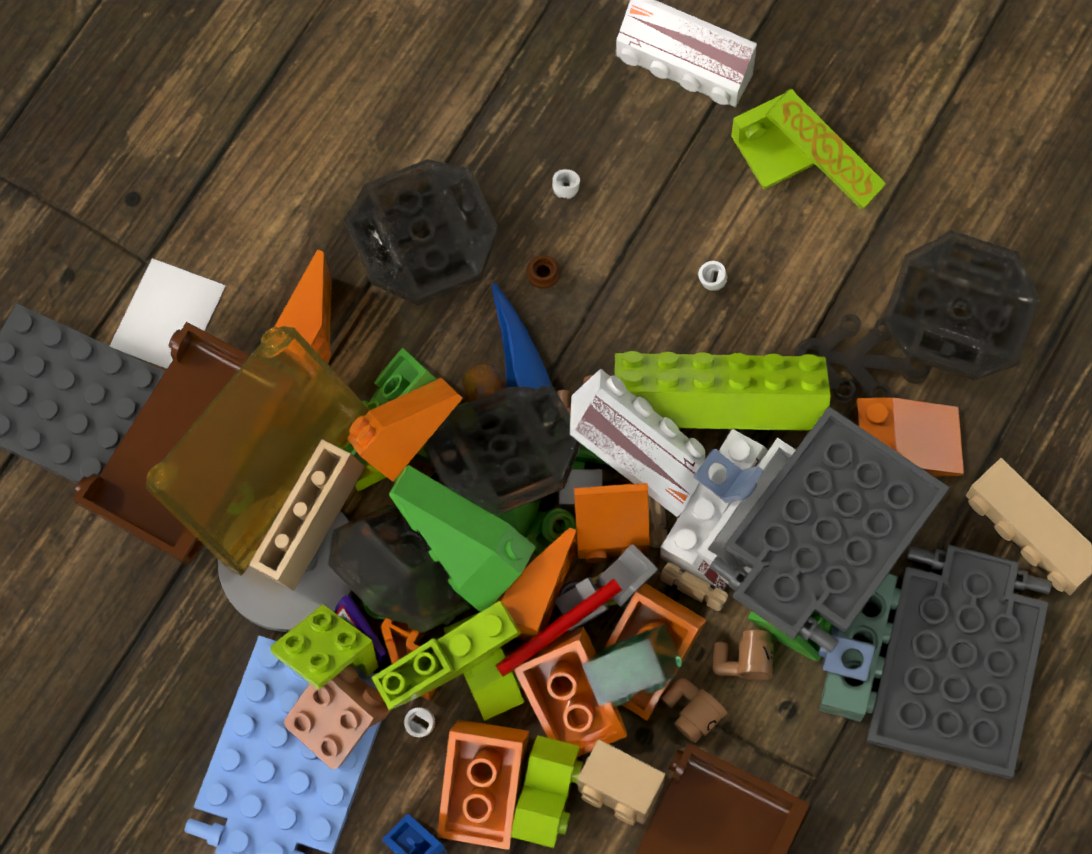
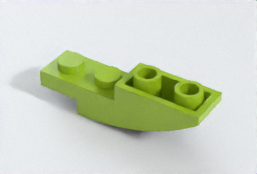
[371,601,521,710]

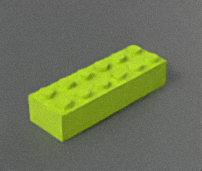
[615,351,830,431]

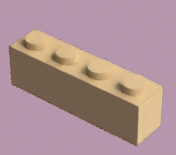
[249,440,365,591]
[966,458,1092,596]

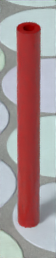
[495,579,622,677]

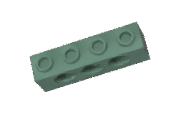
[818,574,901,722]

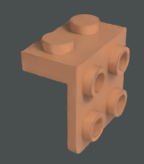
[284,665,391,769]

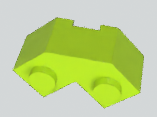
[443,612,524,721]
[511,735,583,848]

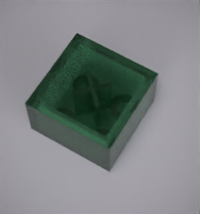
[582,623,683,707]

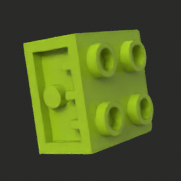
[731,89,815,189]
[270,604,378,689]

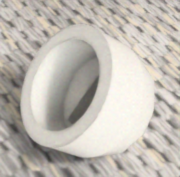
[552,169,580,199]
[698,261,727,291]
[404,707,435,737]

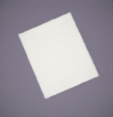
[110,258,226,369]

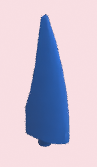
[491,283,557,425]

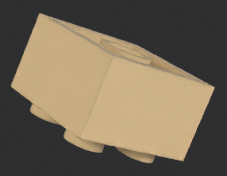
[577,739,665,826]

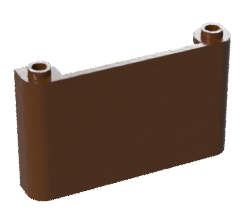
[73,322,297,565]
[636,743,810,854]

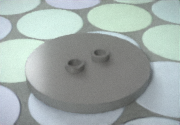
[218,491,361,632]

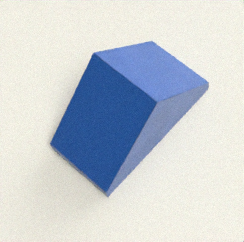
[381,813,448,854]

